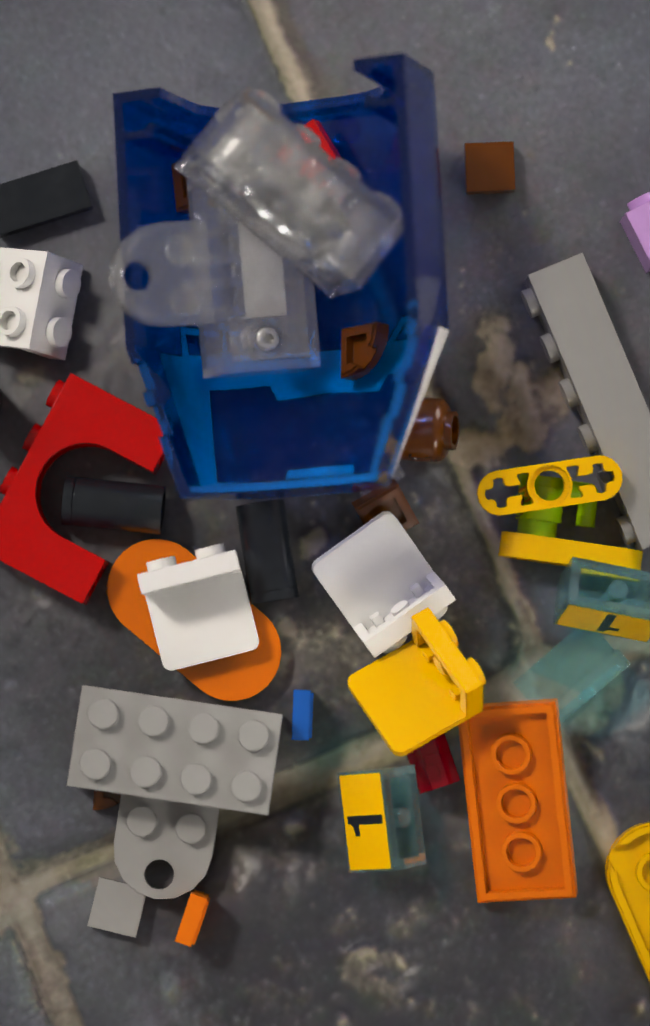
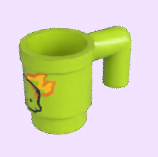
[515,474,598,538]

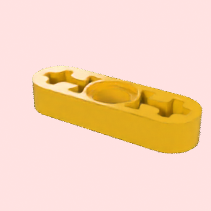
[477,455,622,516]
[498,531,643,576]

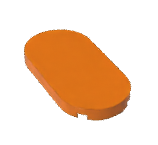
[107,539,281,701]

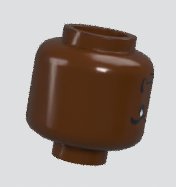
[384,397,459,462]

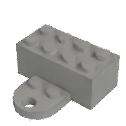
[67,685,283,899]

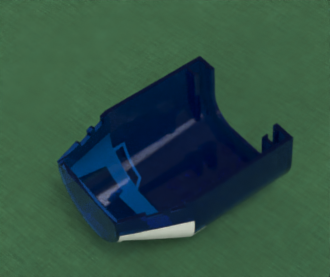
[113,52,450,500]

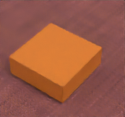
[174,889,211,947]

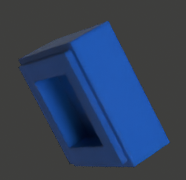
[292,689,314,741]

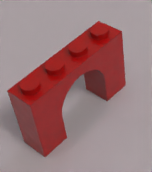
[0,373,177,605]

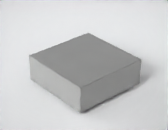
[87,877,146,938]

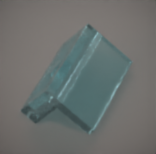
[513,628,631,725]

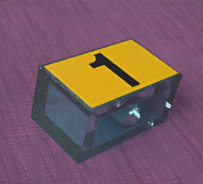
[553,557,650,643]
[337,764,427,873]

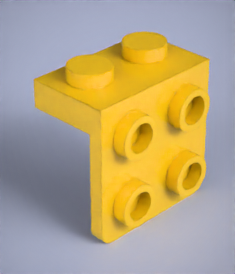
[348,607,486,757]

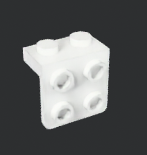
[0,247,83,360]
[312,511,456,658]
[137,543,259,671]

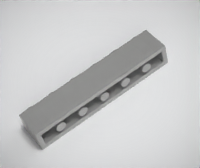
[520,252,650,551]

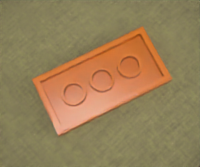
[458,698,578,903]

